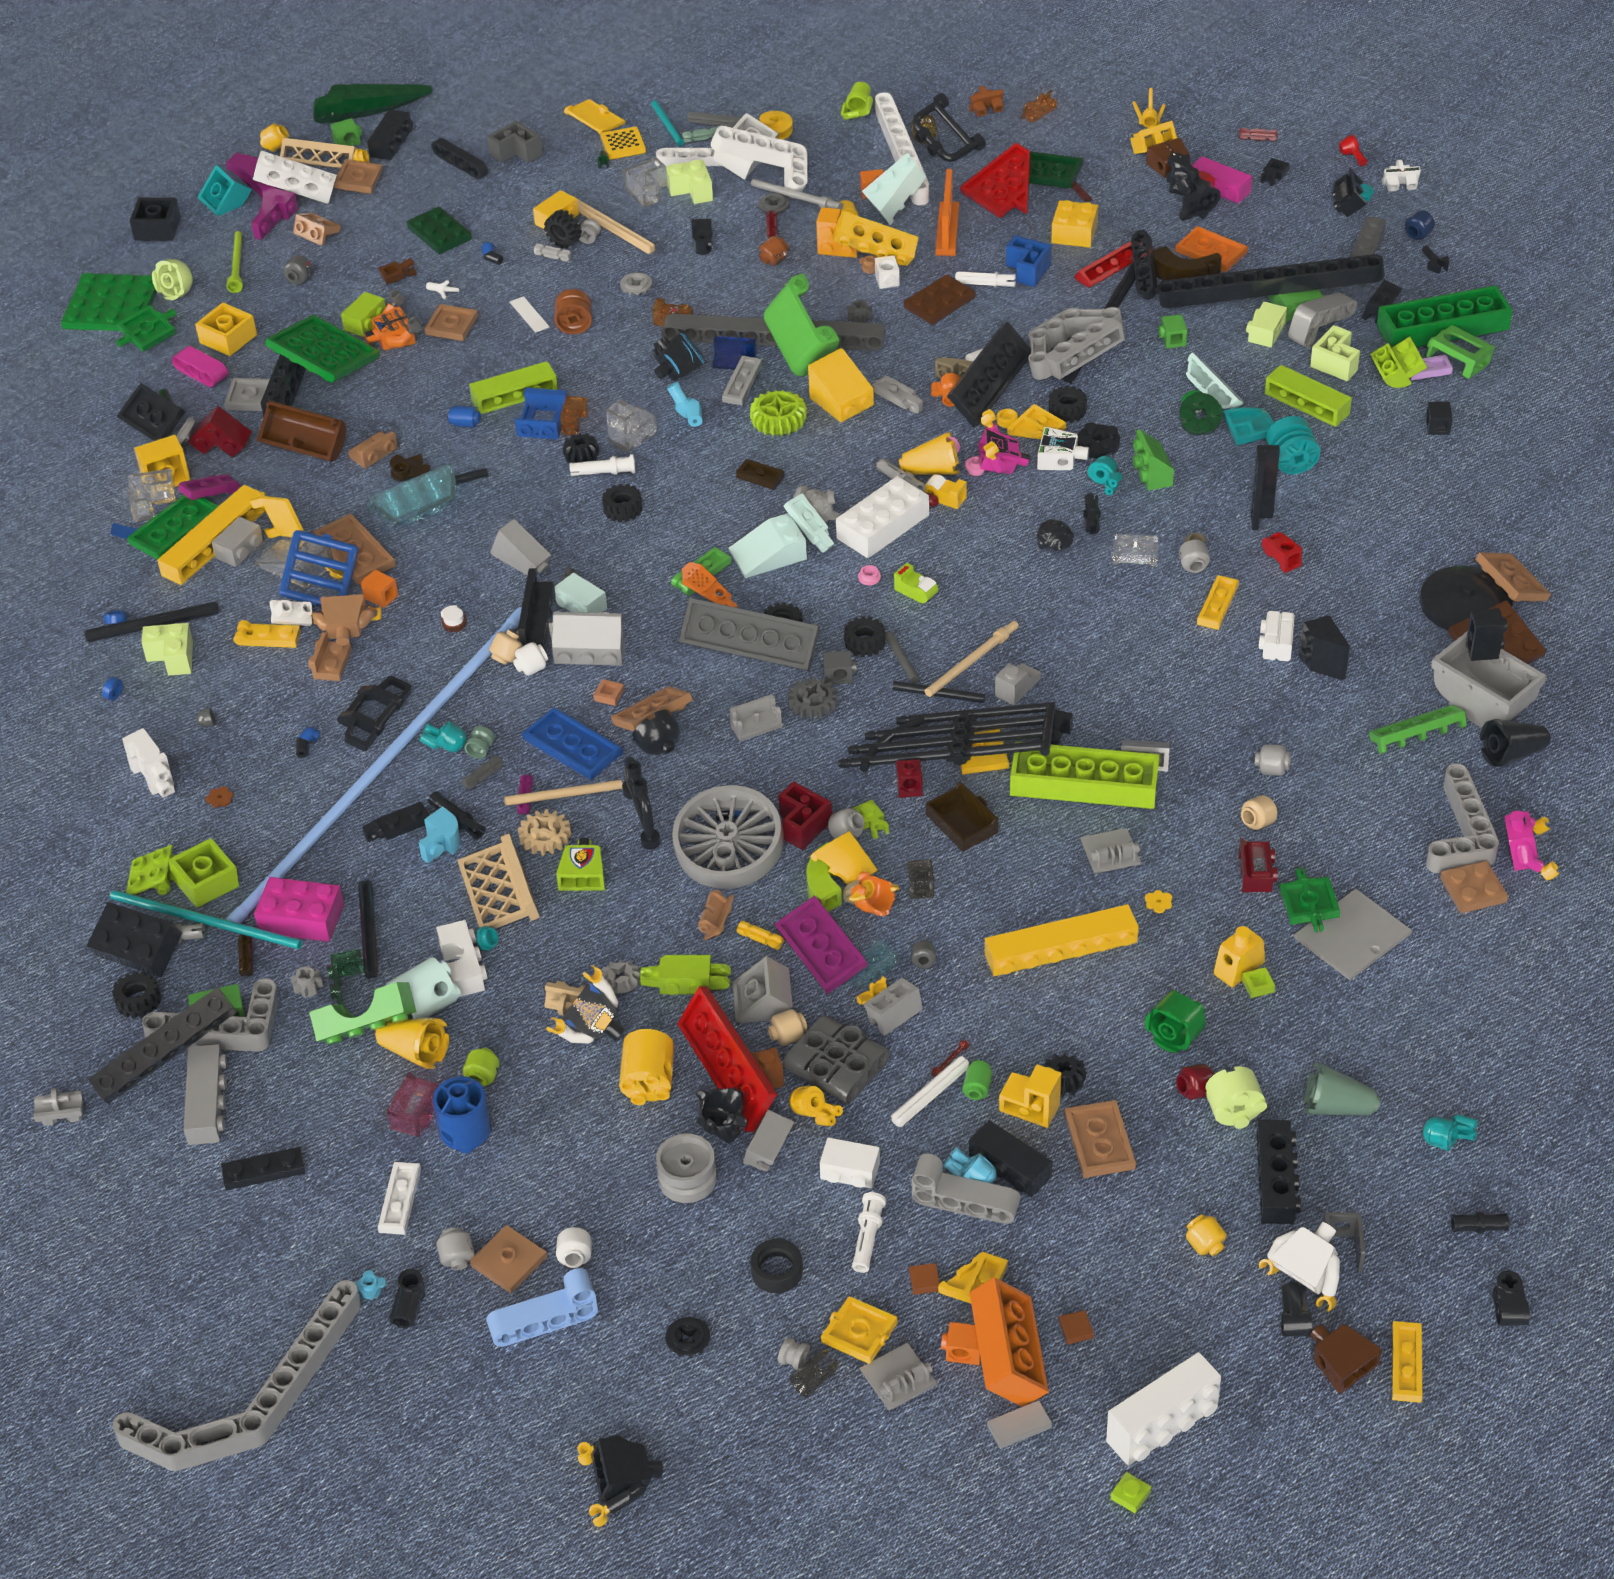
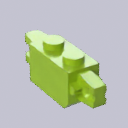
[640,955,731,995]

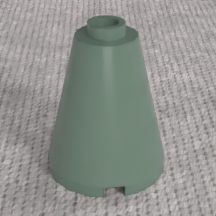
[1303,1062,1380,1116]

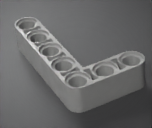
[1426,763,1499,873]
[142,978,278,1052]

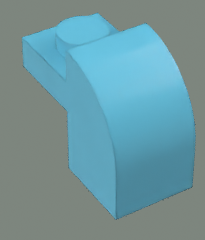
[419,806,461,863]

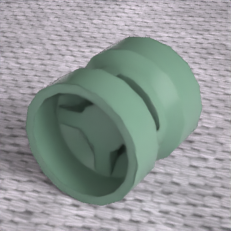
[464,726,495,759]

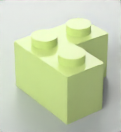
[665,160,713,204]
[1310,325,1360,381]
[142,623,193,676]

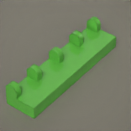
[1369,705,1466,754]

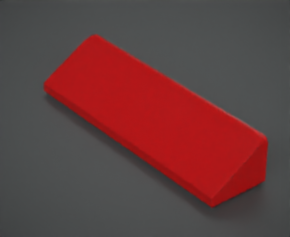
[1074,241,1147,288]

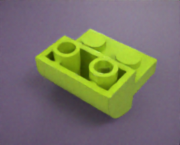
[1370,337,1427,388]

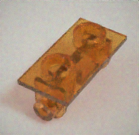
[1020,90,1058,122]

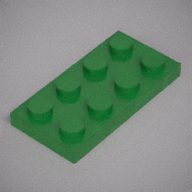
[127,495,219,560]

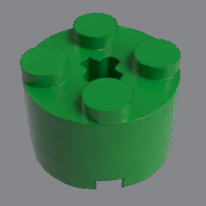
[1145,990,1206,1053]

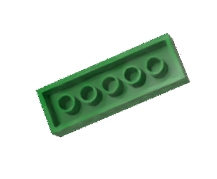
[1377,285,1513,348]

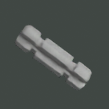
[534,243,572,262]

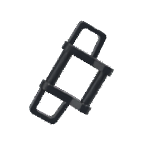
[337,676,412,752]

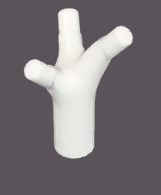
[426,280,459,299]

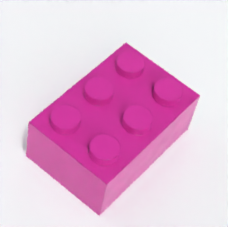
[254,877,344,942]

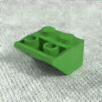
[1132,429,1174,491]

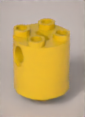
[619,1029,675,1105]

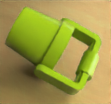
[841,82,873,120]

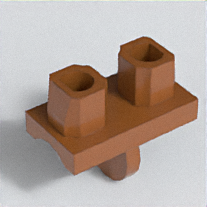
[968,85,1004,117]

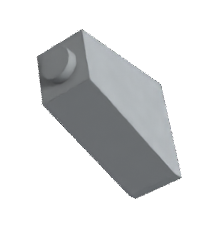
[490,519,551,576]

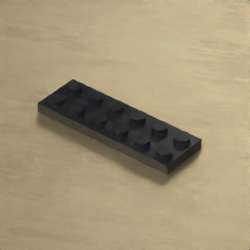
[947,321,1031,428]

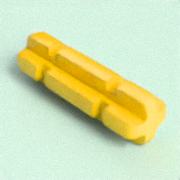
[736,921,784,950]

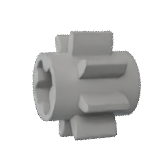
[291,966,323,998]

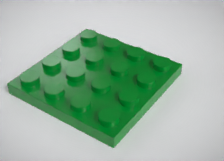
[61,273,157,331]
[265,314,380,383]

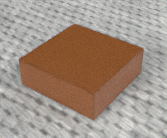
[909,1263,940,1295]
[1058,1310,1094,1344]

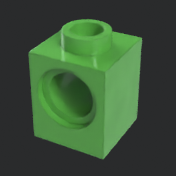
[330,118,362,146]

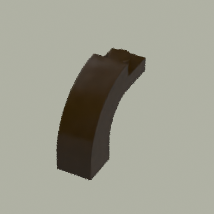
[1153,246,1222,281]

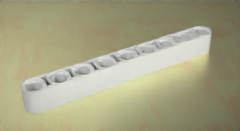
[875,93,929,205]

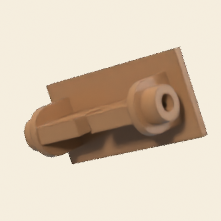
[698,890,734,941]

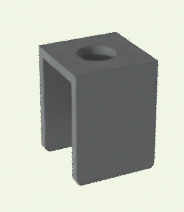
[1324,1212,1365,1272]

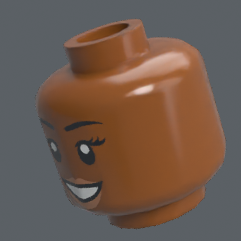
[759,236,789,266]

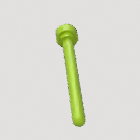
[226,231,243,293]

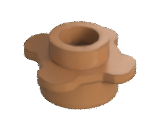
[859,255,878,274]

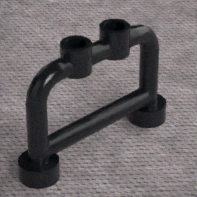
[912,93,986,162]
[622,756,660,850]

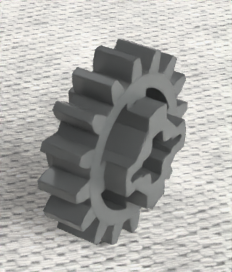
[787,677,838,720]

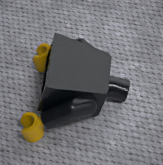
[577,1435,663,1527]

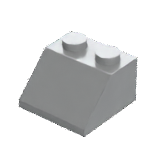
[733,956,793,1023]

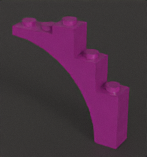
[226,153,298,240]

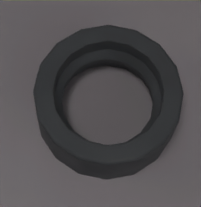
[750,1239,803,1294]

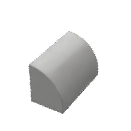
[1121,740,1169,772]

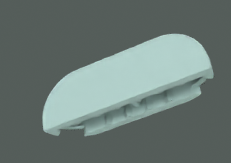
[1186,352,1244,410]

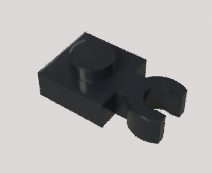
[1261,158,1290,186]

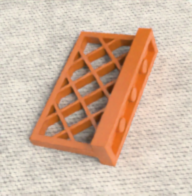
[935,169,959,256]

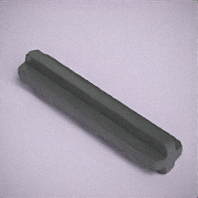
[687,111,741,128]

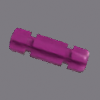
[516,774,533,815]

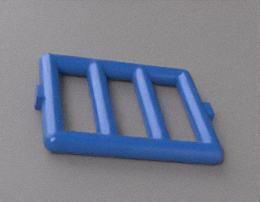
[279,530,358,608]

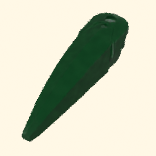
[313,83,432,124]

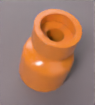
[931,373,960,407]

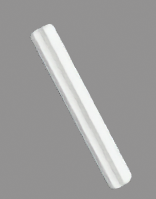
[891,1056,969,1127]

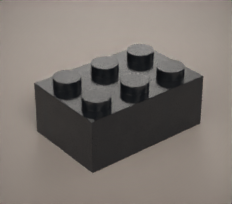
[86,902,182,977]

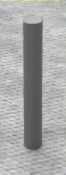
[885,632,919,683]

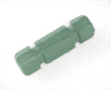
[682,127,718,143]

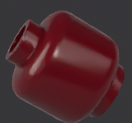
[1176,1063,1215,1100]

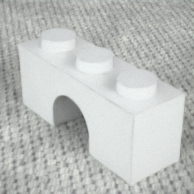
[436,920,487,997]

